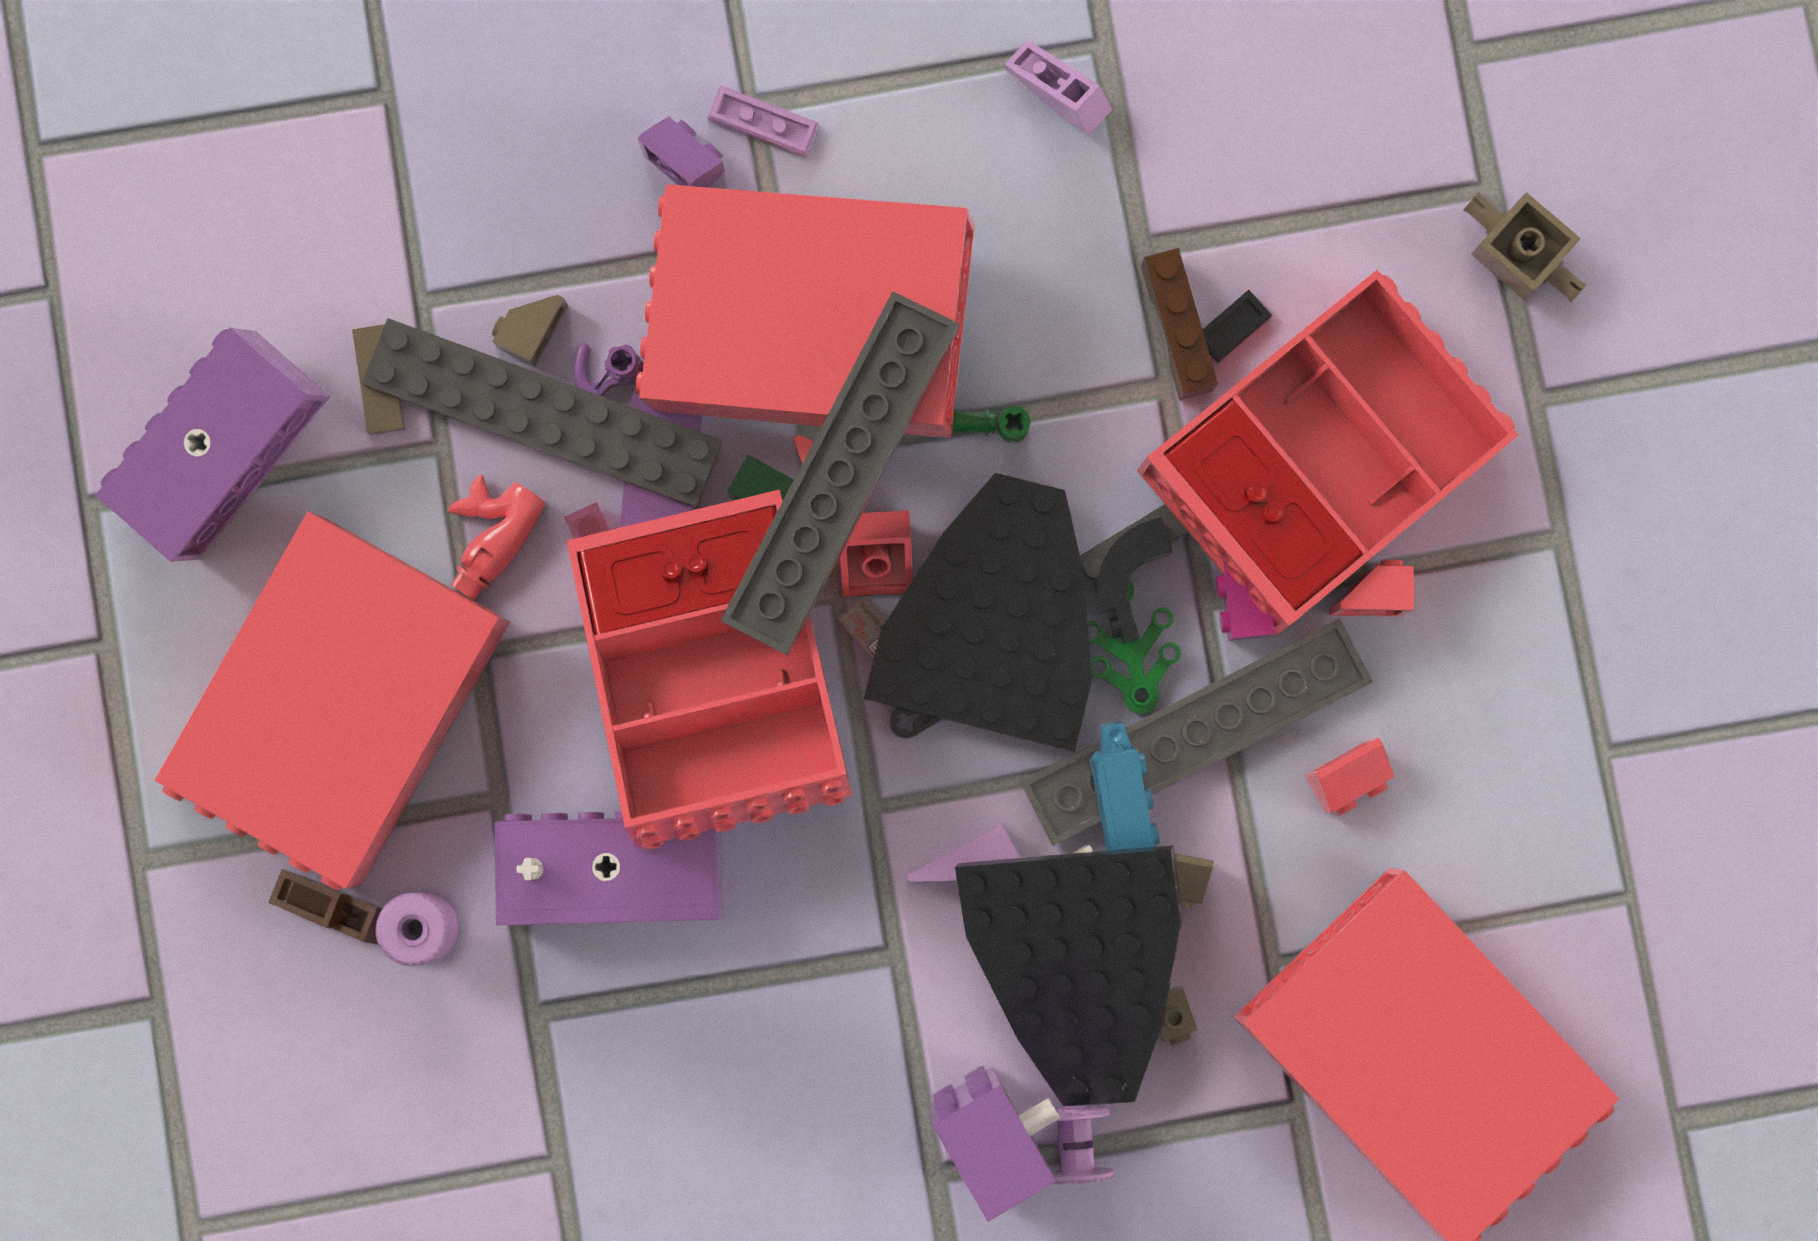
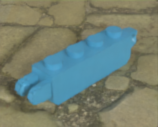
[1090,721,1160,851]

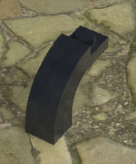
[1095,517,1173,645]

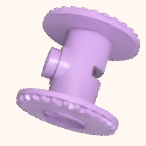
[376,892,459,966]
[1051,1105,1115,1184]

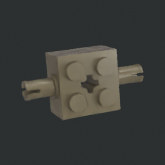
[1463,192,1586,302]

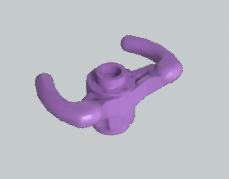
[573,343,644,396]

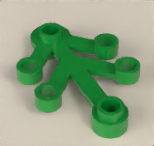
[1087,580,1181,714]

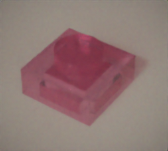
[564,502,610,539]

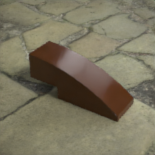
[268,869,384,945]

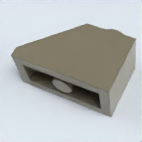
[492,295,568,367]
[1175,854,1214,909]

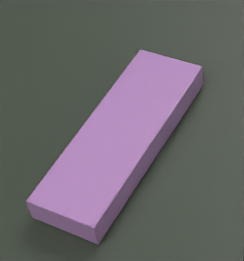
[707,85,819,158]

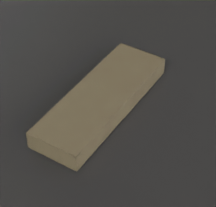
[352,324,405,435]

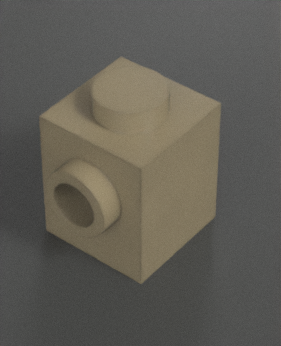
[1159,986,1198,1045]

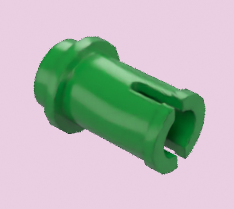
[953,408,997,436]

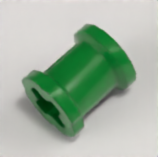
[998,406,1031,443]

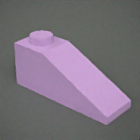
[1004,40,1112,135]
[906,824,1020,882]

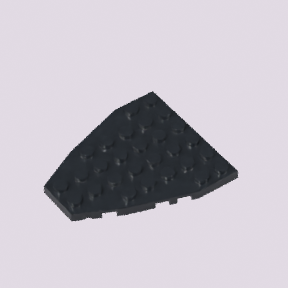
[864,473,1092,752]
[955,845,1184,1106]

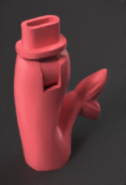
[447,474,547,600]

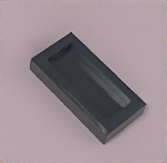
[1202,290,1272,363]

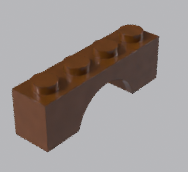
[1141,248,1218,401]

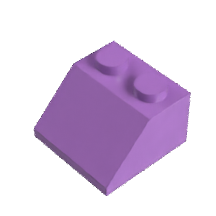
[638,116,725,188]

